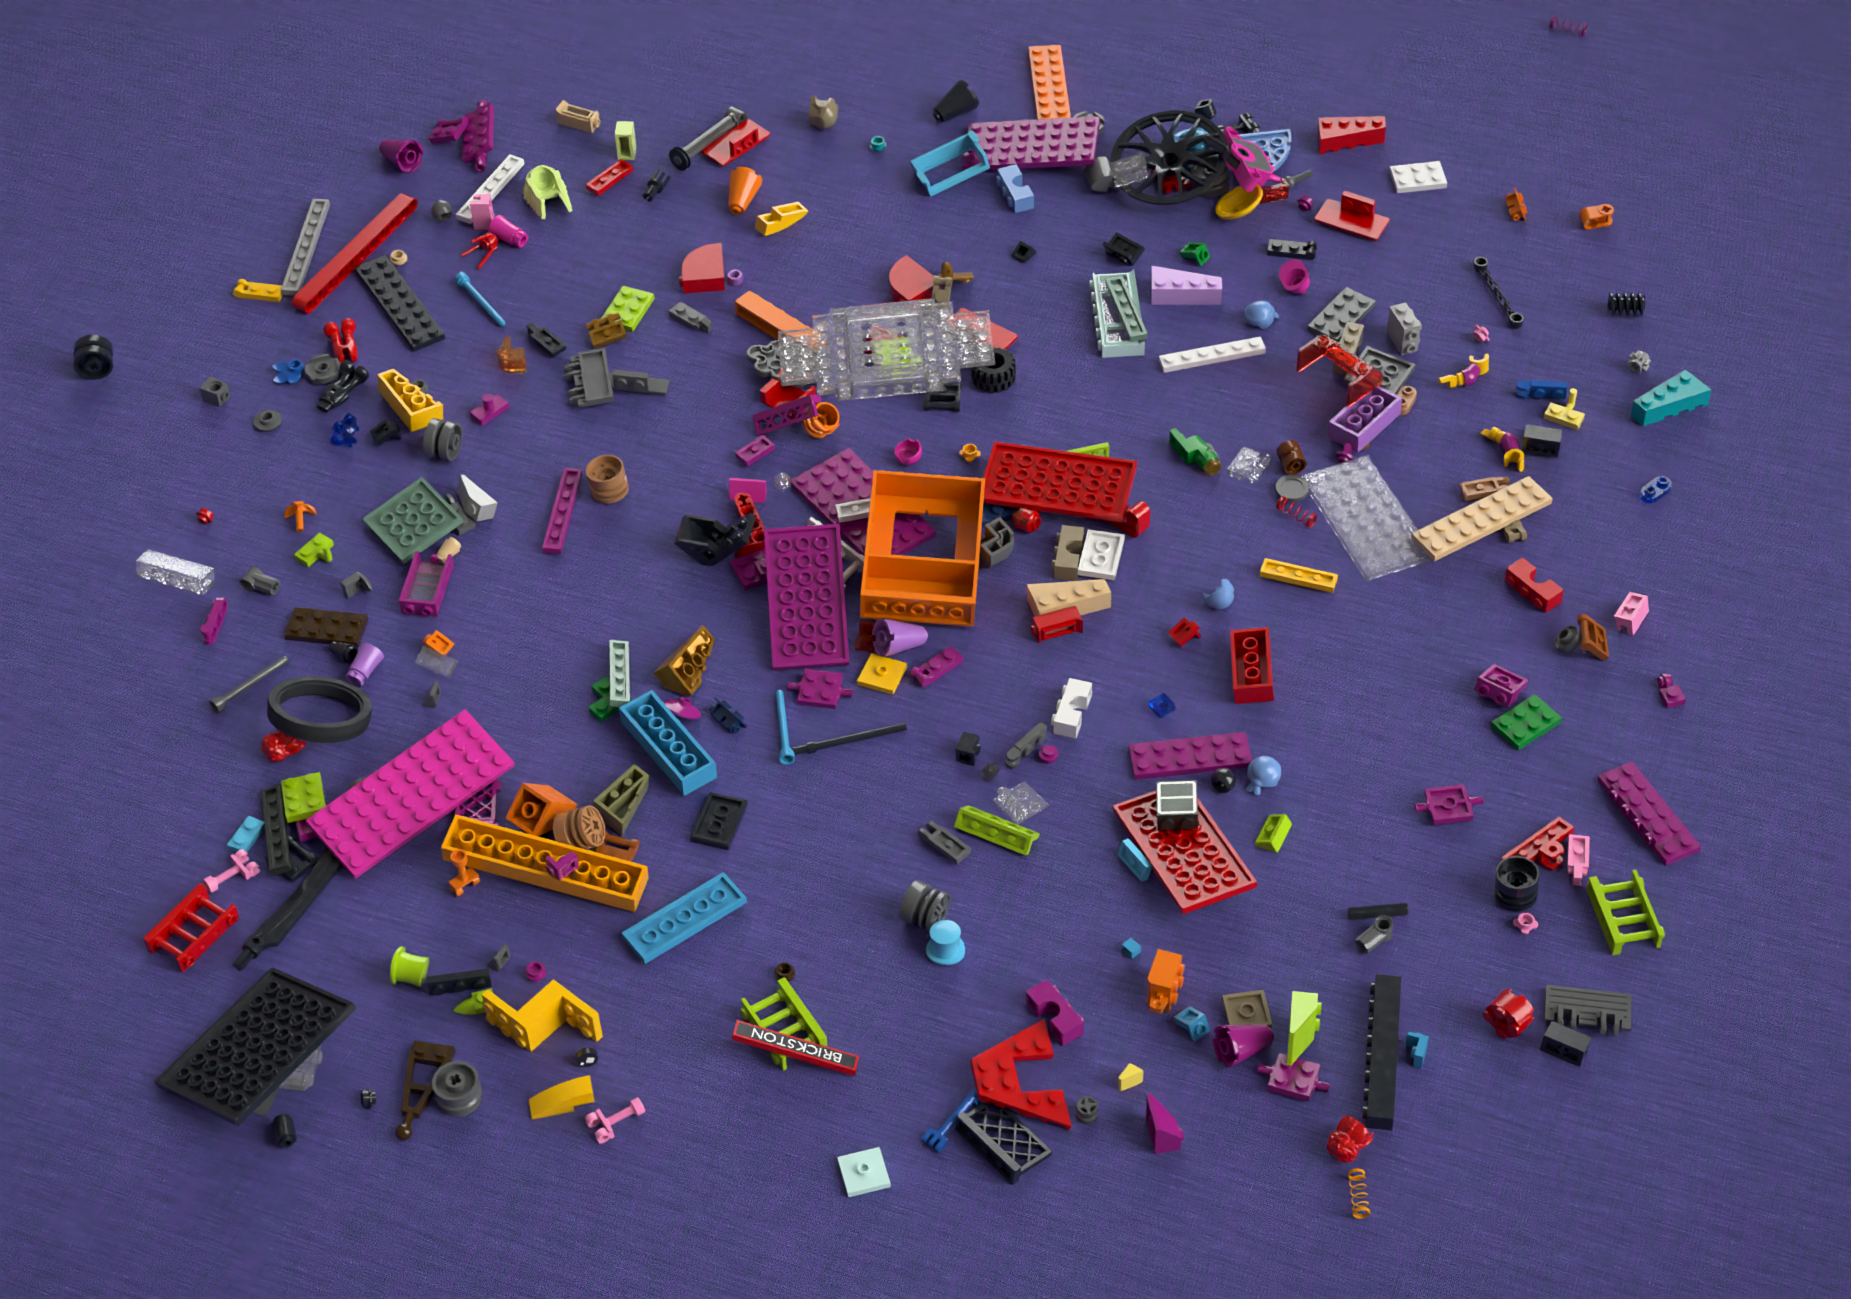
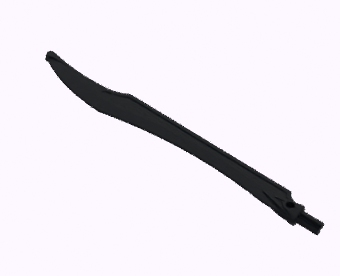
[232,847,343,971]

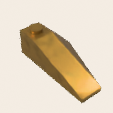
[653,625,715,696]

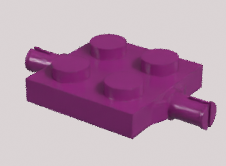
[787,669,853,709]
[1414,784,1484,825]
[1257,1053,1330,1102]

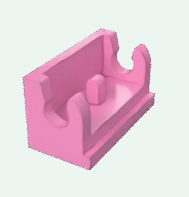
[470,193,494,230]
[1614,592,1649,636]

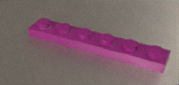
[542,468,583,554]

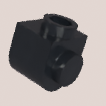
[1195,99,1217,120]

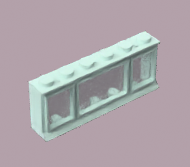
[1089,269,1145,358]

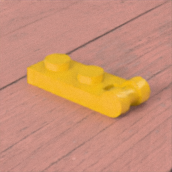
[233,279,283,302]

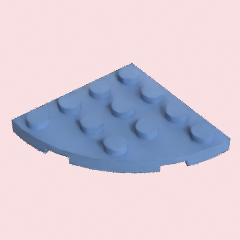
[1235,129,1291,184]

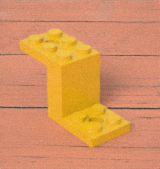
[482,979,603,1052]

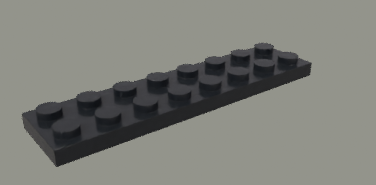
[355,255,445,352]

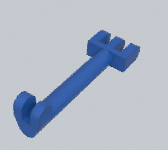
[922,1090,982,1152]

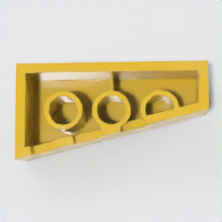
[377,369,443,432]

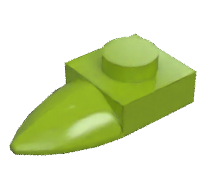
[454,988,493,1015]

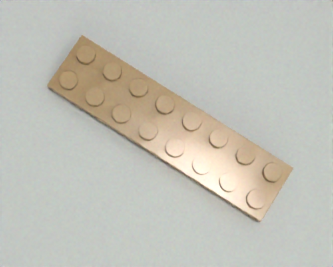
[1411,476,1553,562]

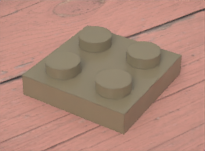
[1222,990,1273,1029]

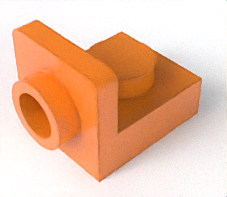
[422,630,455,659]

